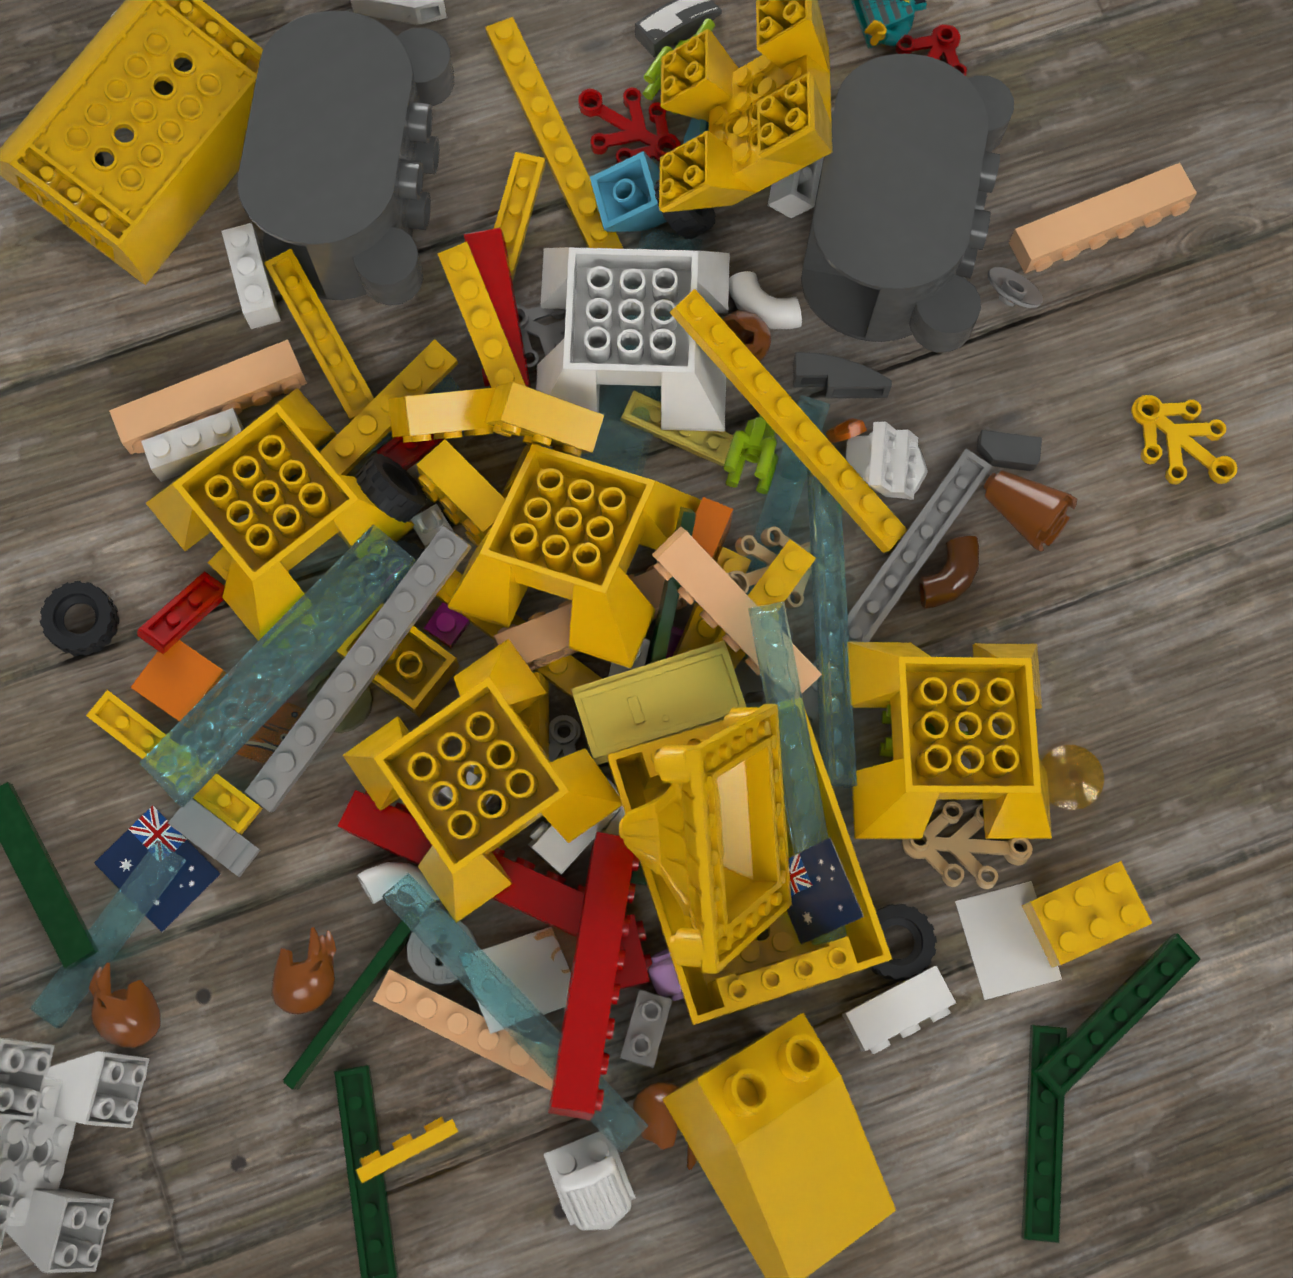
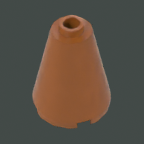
[983,471,1077,552]

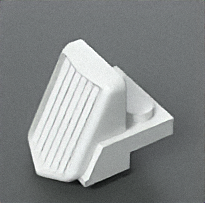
[846,421,928,500]
[544,1127,636,1230]

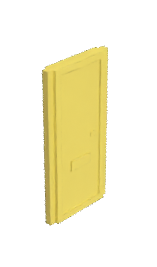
[571,640,747,765]

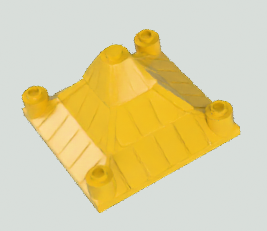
[619,704,792,974]

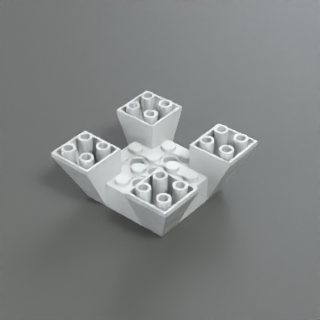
[536,247,730,432]
[0,1038,150,1273]

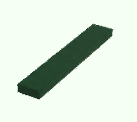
[647,507,696,664]
[0,782,99,970]
[283,911,424,1090]
[1033,933,1201,1098]
[1022,1025,1067,1243]
[334,1065,399,1278]

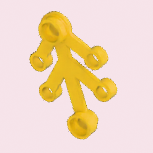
[1131,395,1238,485]

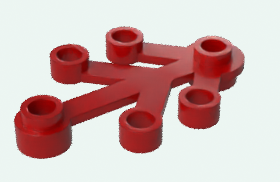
[896,24,967,76]
[578,88,681,164]

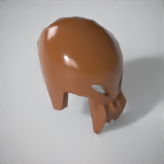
[722,310,772,362]
[271,927,337,1015]
[89,963,161,1048]
[633,1082,697,1170]

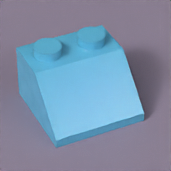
[590,151,667,232]

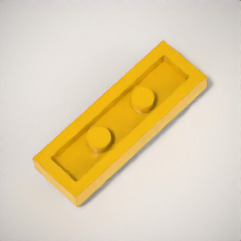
[356,1117,459,1184]

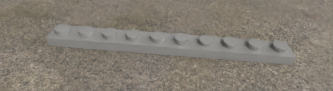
[787,448,992,722]
[245,525,472,812]

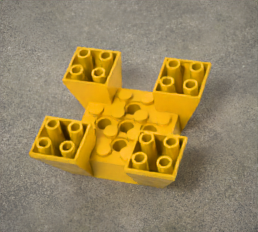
[659,0,833,213]
[146,388,414,646]
[448,443,701,668]
[343,638,622,923]
[845,642,1052,839]

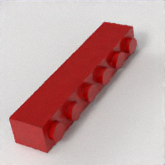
[464,228,531,388]

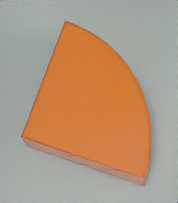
[825,418,867,443]

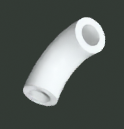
[729,271,802,329]
[357,862,443,915]

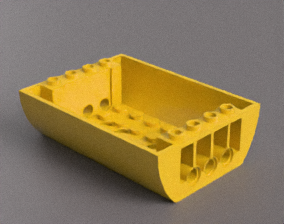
[0,0,263,285]
[607,697,892,1025]

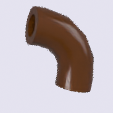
[919,536,979,609]

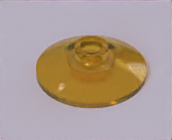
[1041,745,1104,810]

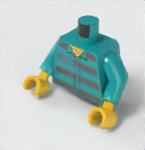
[851,0,927,48]

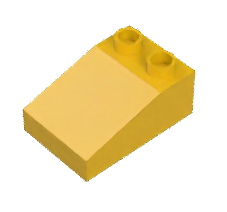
[662,1013,896,1278]

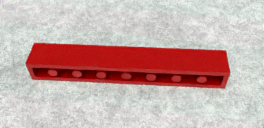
[338,790,585,938]
[548,831,640,1120]

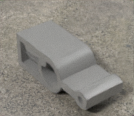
[168,796,261,877]

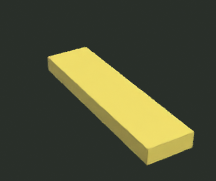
[620,390,741,467]

